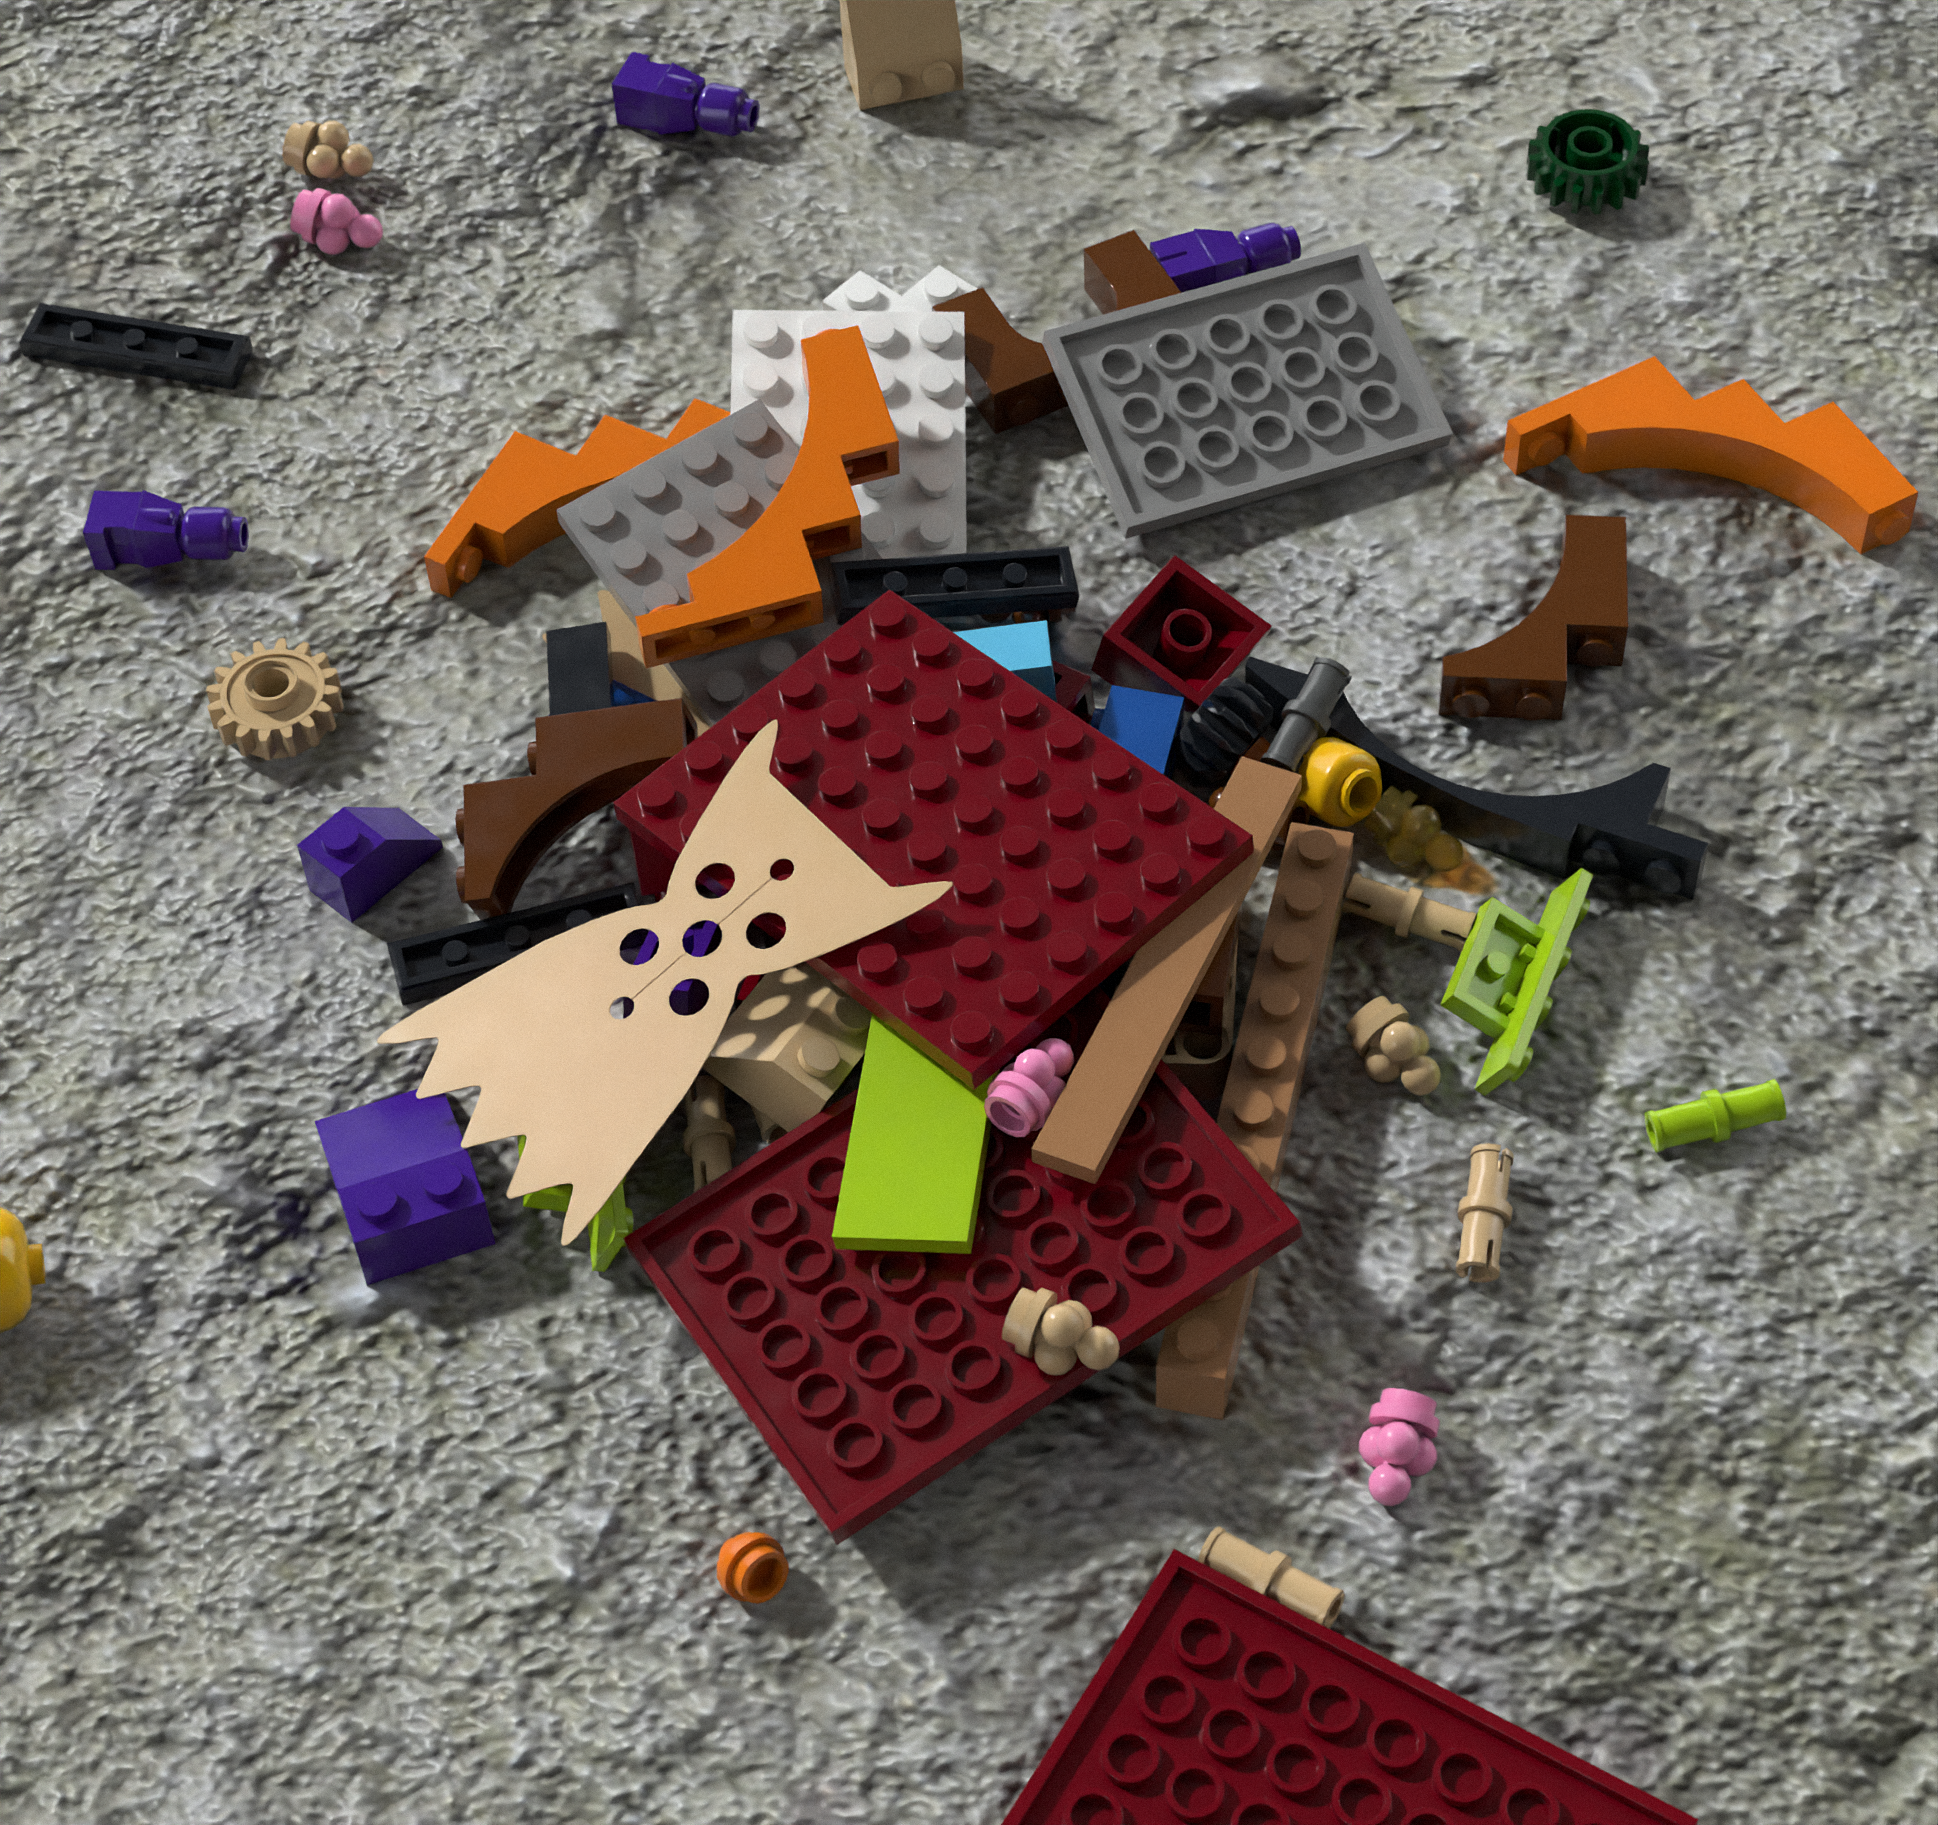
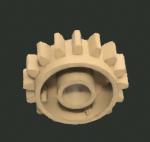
[206,638,344,760]

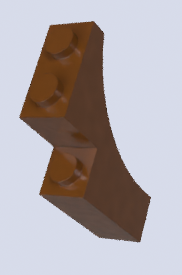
[1439,515,1628,721]
[455,698,698,920]

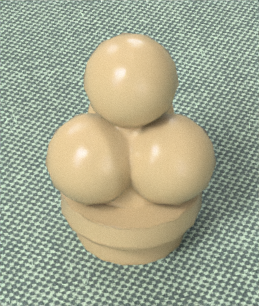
[282,120,374,178]
[1346,996,1441,1096]
[1002,1287,1120,1376]

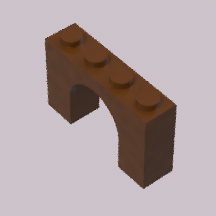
[932,230,1182,435]

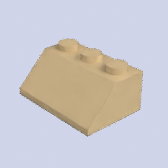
[702,962,872,1132]

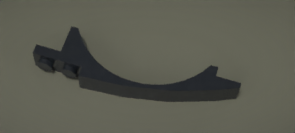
[1245,657,1708,900]

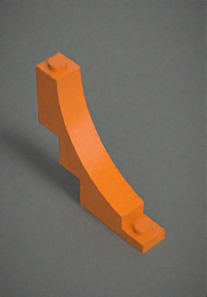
[635,325,900,669]
[1503,356,1919,555]
[424,398,730,598]

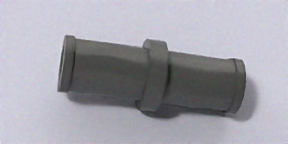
[1260,657,1352,774]

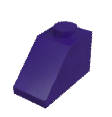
[297,807,443,923]

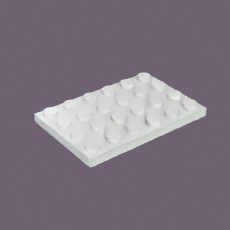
[730,310,967,623]

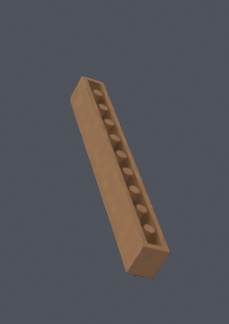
[1156,822,1354,1420]

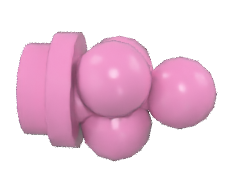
[290,188,383,255]
[984,1038,1074,1137]
[1359,1388,1440,1506]

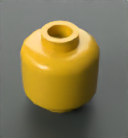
[1297,737,1382,827]

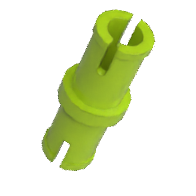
[1644,1079,1786,1153]

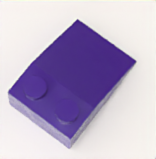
[315,1089,496,1285]

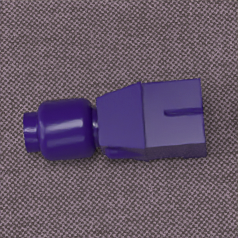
[611,52,760,137]
[1150,222,1301,293]
[83,490,249,570]

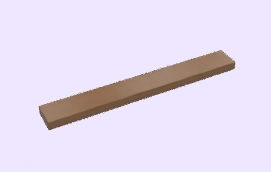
[1031,756,1302,1184]

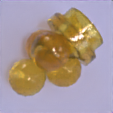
[1363,786,1464,872]

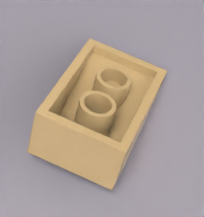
[839,0,964,110]

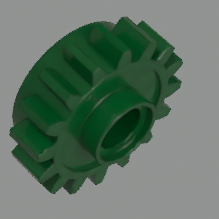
[1526,109,1649,215]

